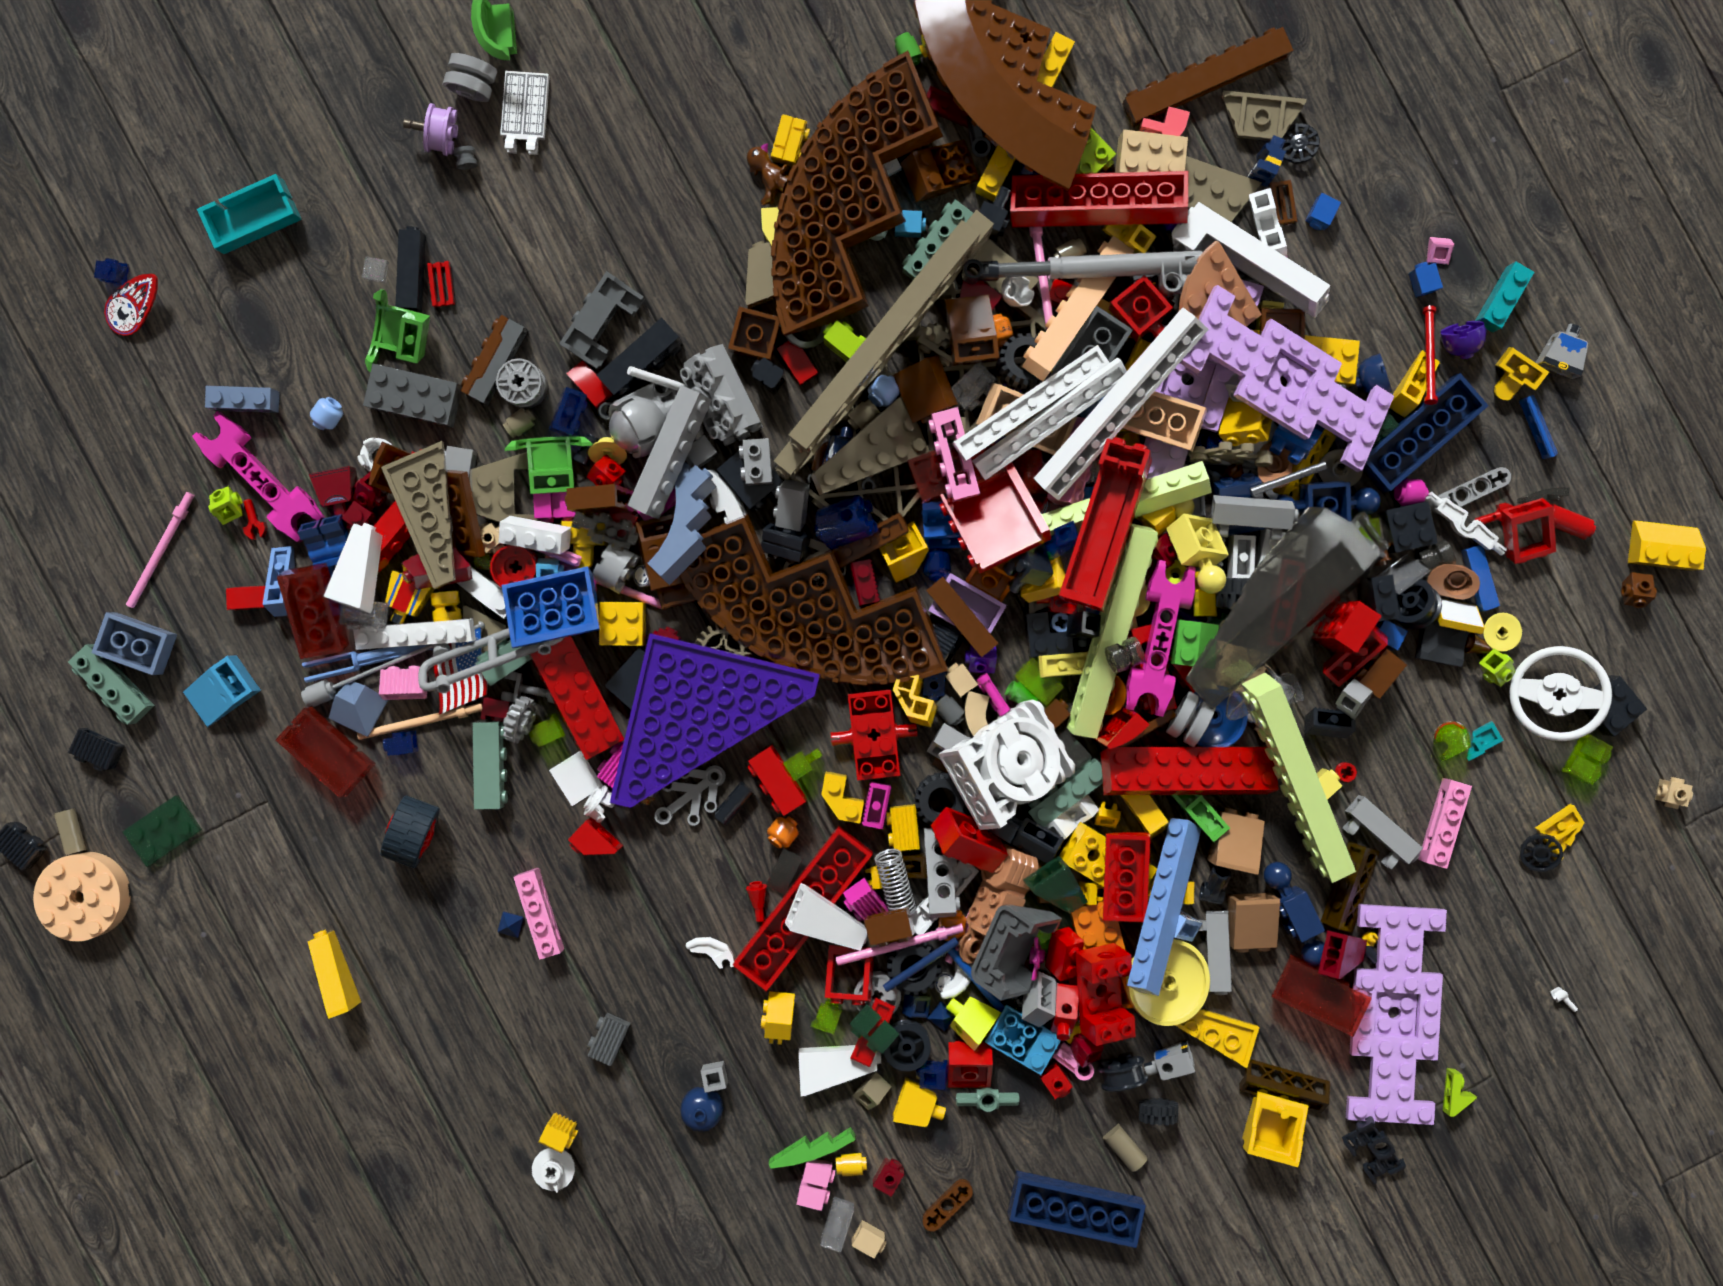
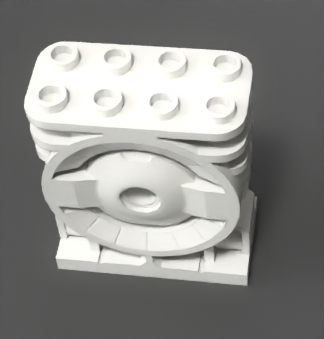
[938,700,1075,830]

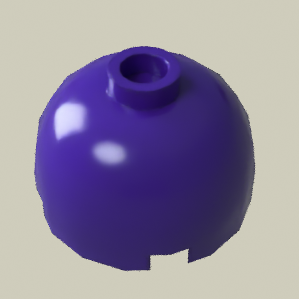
[1441,321,1486,359]

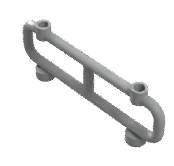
[418,628,565,693]

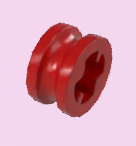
[1335,762,1357,782]

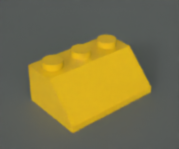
[1628,520,1706,571]

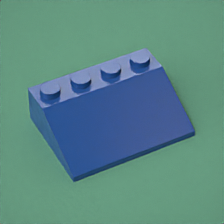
[501,566,600,649]

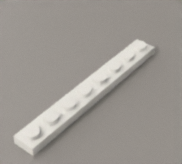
[952,345,1109,462]
[972,358,1127,480]

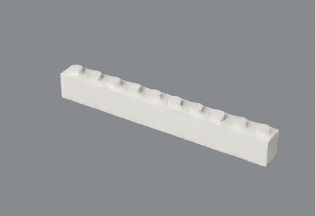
[1034,308,1209,501]

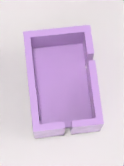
[928,573,1007,634]

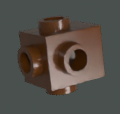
[1621,572,1657,608]

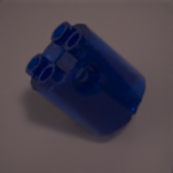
[814,495,878,550]

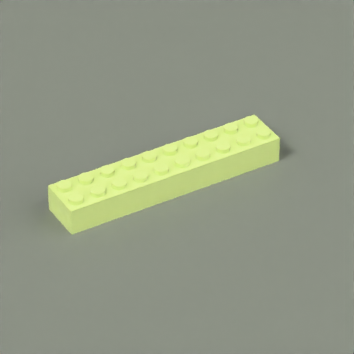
[1242,673,1356,883]

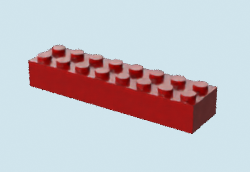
[1010,171,1188,227]
[1101,747,1279,795]
[732,825,873,991]

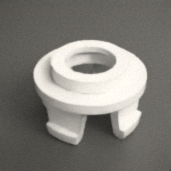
[357,438,392,471]
[584,785,615,823]

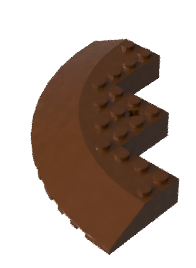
[913,0,1096,191]
[771,50,944,335]
[679,514,948,685]

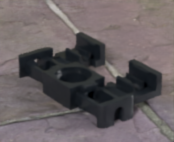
[1342,1116,1406,1184]

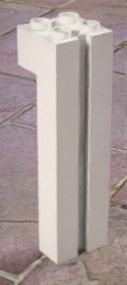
[1172,202,1330,318]

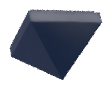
[497,911,524,938]
[928,1001,956,1031]

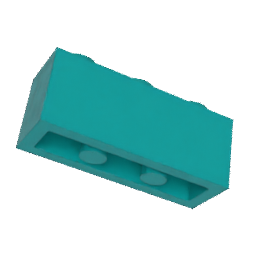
[1475,261,1534,333]

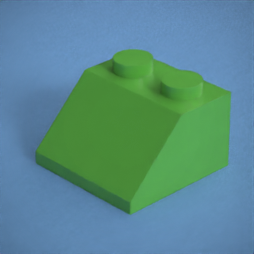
[1170,620,1219,669]

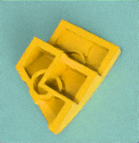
[1193,572,1217,616]

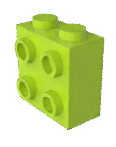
[1075,128,1116,174]
[823,320,866,363]

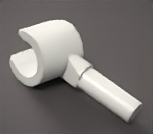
[1550,987,1578,1012]

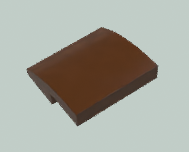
[369,441,411,494]

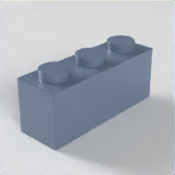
[205,386,279,413]

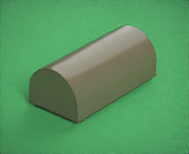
[54,808,86,855]
[1103,1123,1147,1172]

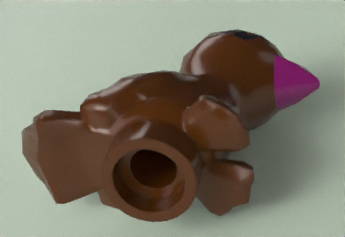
[746,143,790,205]

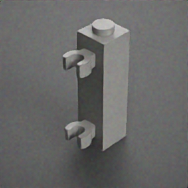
[1210,495,1298,542]
[1342,795,1423,869]
[1198,911,1232,995]

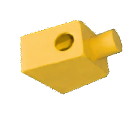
[892,1077,946,1127]

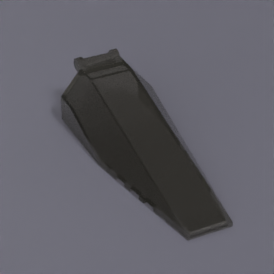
[1186,507,1389,710]

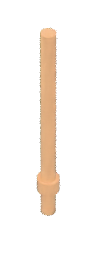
[357,702,483,740]

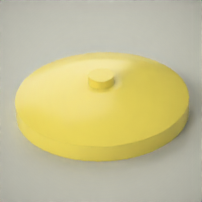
[1126,938,1210,1026]

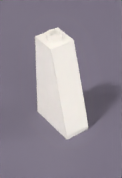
[324,523,383,614]
[785,883,868,951]
[799,1045,881,1096]

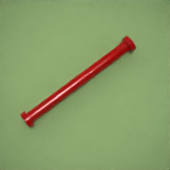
[1423,306,1438,405]

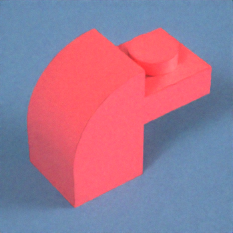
[1139,107,1190,136]

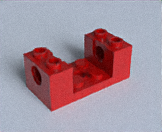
[1075,943,1136,1046]

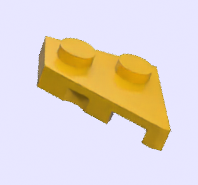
[1535,804,1585,861]

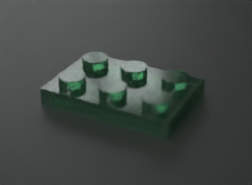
[123,795,202,867]

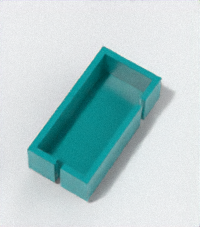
[197,174,302,254]

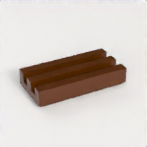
[1268,180,1298,226]

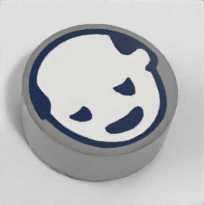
[633,565,650,587]
[934,972,954,994]

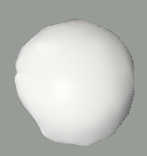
[1001,277,1034,307]

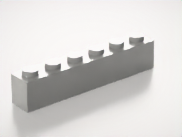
[628,385,712,519]

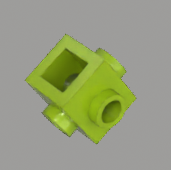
[208,486,243,525]
[1479,648,1516,687]

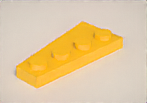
[1175,1009,1259,1068]

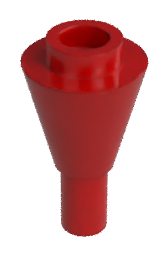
[746,881,767,922]

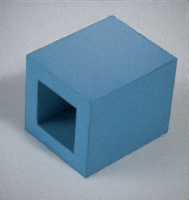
[895,210,926,238]

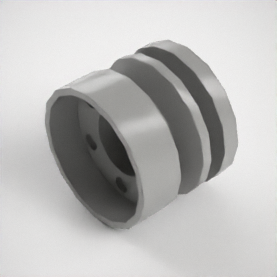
[496,358,548,409]

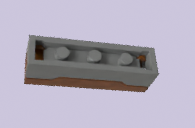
[461,315,528,406]

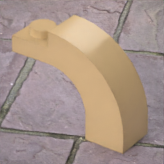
[964,691,990,737]

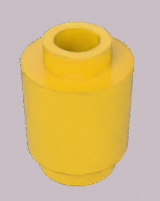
[836,1153,867,1176]

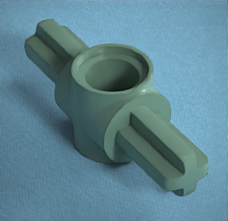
[956,1088,1019,1112]

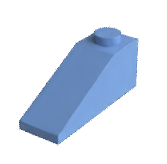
[262,546,297,617]

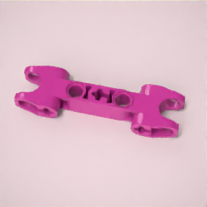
[192,411,325,543]
[1126,560,1195,717]

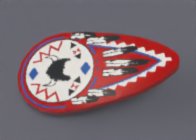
[104,273,158,336]

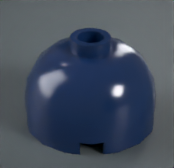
[1356,353,1393,395]
[680,1087,723,1132]

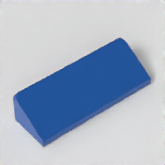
[1519,395,1558,459]
[1461,545,1500,612]

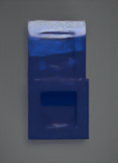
[1044,521,1078,561]

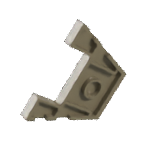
[470,452,537,523]

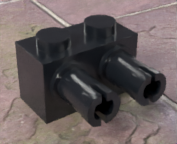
[979,186,1012,241]
[1003,543,1054,593]

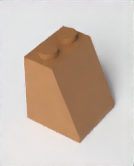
[1207,807,1265,875]
[1227,893,1280,952]

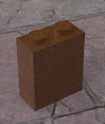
[893,356,958,425]
[565,484,634,516]

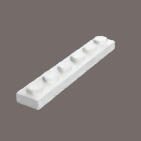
[353,619,476,650]

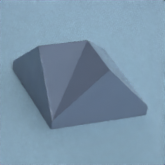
[329,682,388,737]

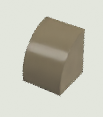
[853,1072,892,1110]

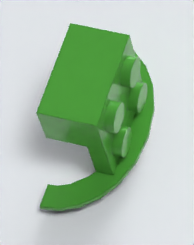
[471,0,517,60]
[365,289,430,372]
[505,436,593,494]

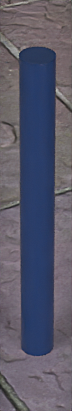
[883,937,959,992]

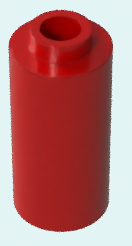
[1551,504,1596,540]

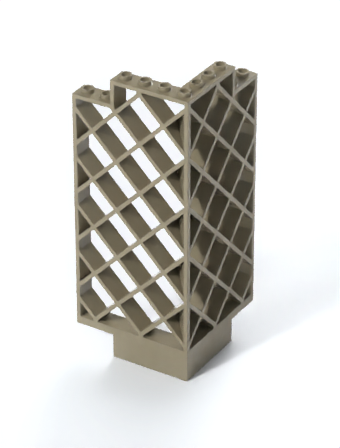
[774,210,1047,524]

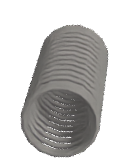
[874,849,916,915]

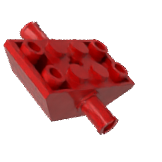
[830,690,917,780]

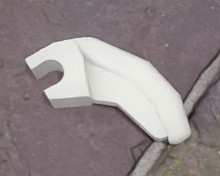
[686,937,734,969]
[940,962,973,999]

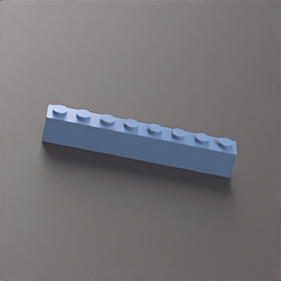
[1127,818,1201,996]

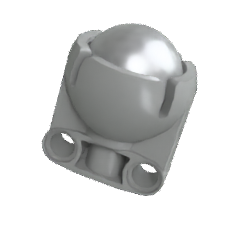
[608,383,677,458]

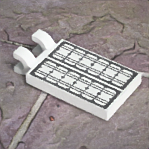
[501,71,550,155]

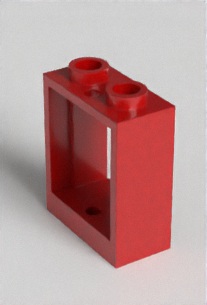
[1501,498,1556,564]
[825,945,874,1006]

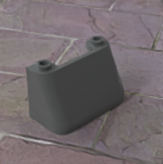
[971,905,1062,1000]

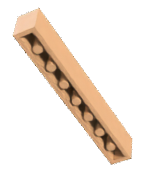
[1022,236,1134,381]

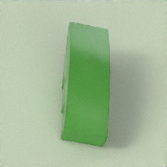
[1171,795,1230,842]
[769,1127,855,1168]

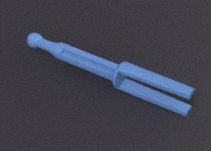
[302,644,433,683]

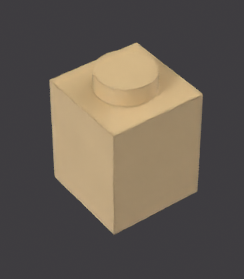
[945,663,978,697]
[852,1220,886,1258]

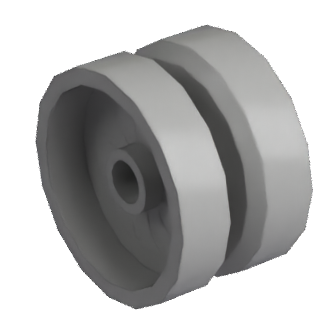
[442,53,497,102]
[1166,691,1216,747]

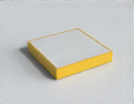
[1437,598,1485,634]

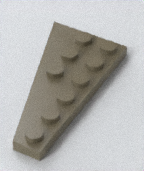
[1185,156,1262,222]
[811,395,930,496]
[381,441,456,589]

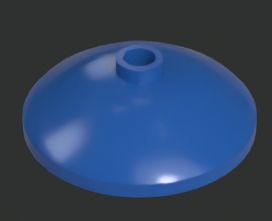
[1184,684,1248,747]

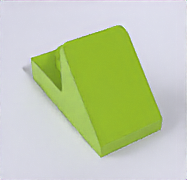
[1443,1068,1477,1117]

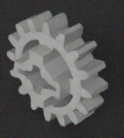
[503,696,536,743]

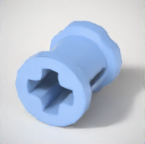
[1049,613,1068,632]

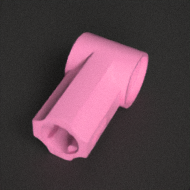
[1052,1041,1094,1081]

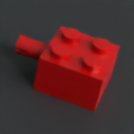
[1108,275,1173,342]

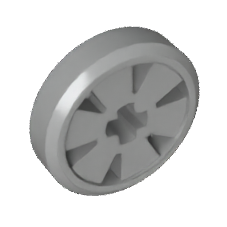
[854,971,901,1017]

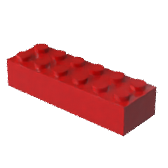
[524,636,624,760]

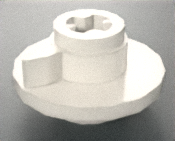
[532,1148,575,1193]

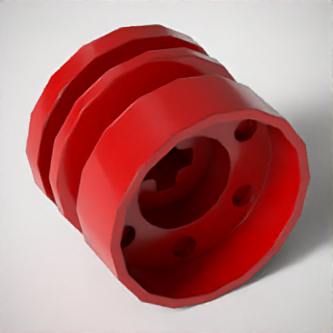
[490,545,538,587]

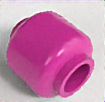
[1393,478,1429,506]

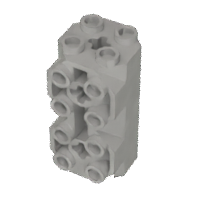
[680,344,763,446]

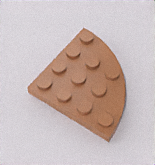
[1178,241,1262,327]

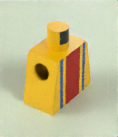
[385,571,435,624]

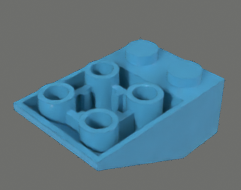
[183,655,261,727]
[985,1004,1061,1075]

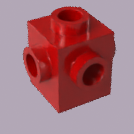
[587,454,626,486]

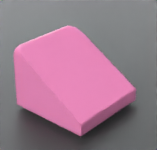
[1427,237,1454,265]

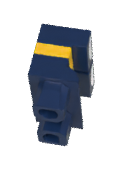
[1248,135,1286,187]

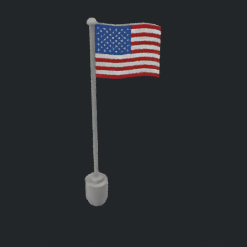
[301,621,488,715]

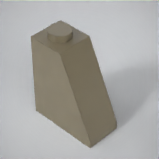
[745,241,775,309]

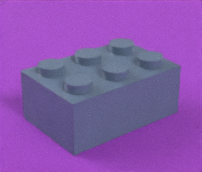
[91,612,177,675]

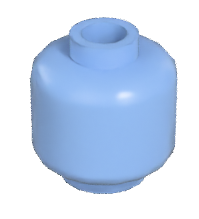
[868,375,900,407]
[310,397,343,430]

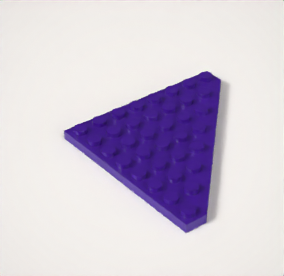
[609,633,820,808]

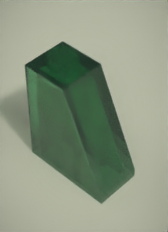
[1023,856,1088,914]

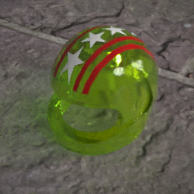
[1433,721,1472,762]

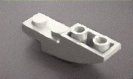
[708,470,748,523]

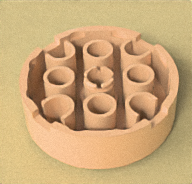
[33,852,131,941]

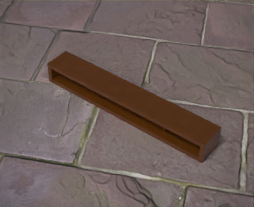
[1122,27,1294,127]

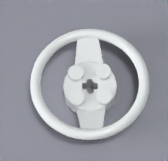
[1509,646,1612,741]

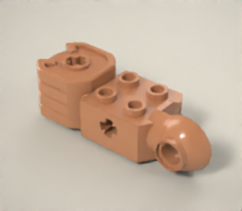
[958,844,1038,964]

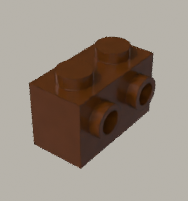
[864,907,915,947]

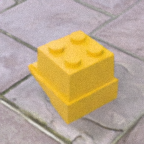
[1242,1091,1308,1167]

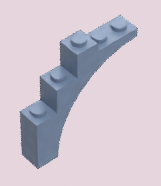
[648,462,717,585]

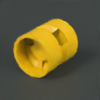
[430,591,462,622]

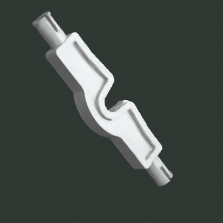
[1426,492,1507,556]

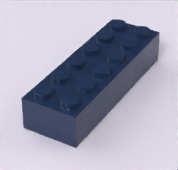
[1363,373,1489,493]
[1008,1170,1146,1248]

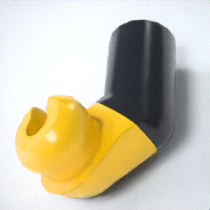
[1362,932,1378,964]

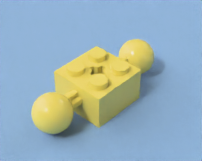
[1166,499,1229,594]

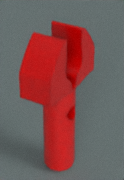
[243,499,268,540]
[1474,503,1513,525]

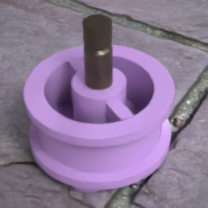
[403,103,458,156]

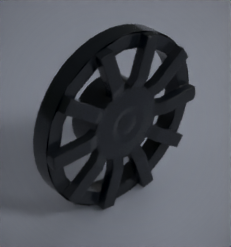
[1282,123,1320,164]
[1520,833,1563,872]

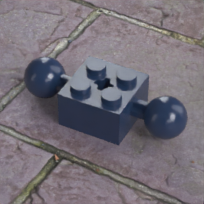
[1276,481,1381,528]
[1264,862,1325,967]

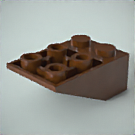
[901,139,980,203]
[945,295,999,366]
[635,514,684,591]

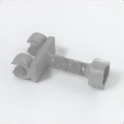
[501,671,554,703]

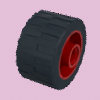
[380,795,440,869]

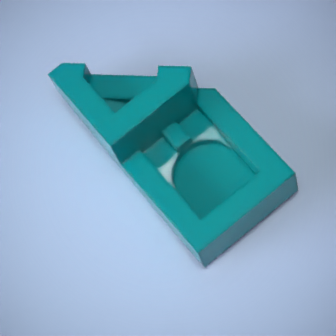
[1466,721,1504,761]

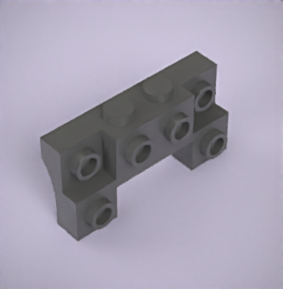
[559,271,645,370]

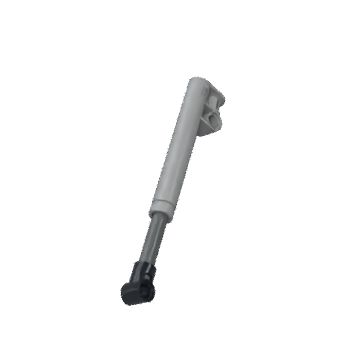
[962,251,1203,297]

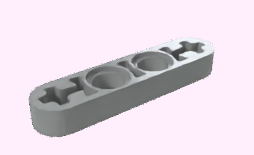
[1430,467,1511,514]

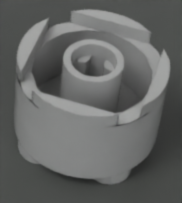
[593,542,640,594]

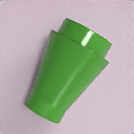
[1005,681,1038,704]

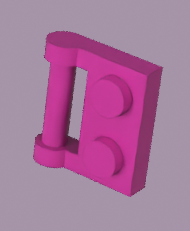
[976,673,1011,716]

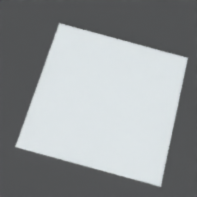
[549,751,603,806]

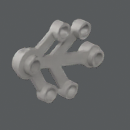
[655,765,726,826]

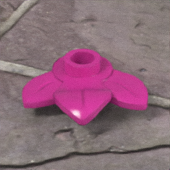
[1030,937,1045,981]

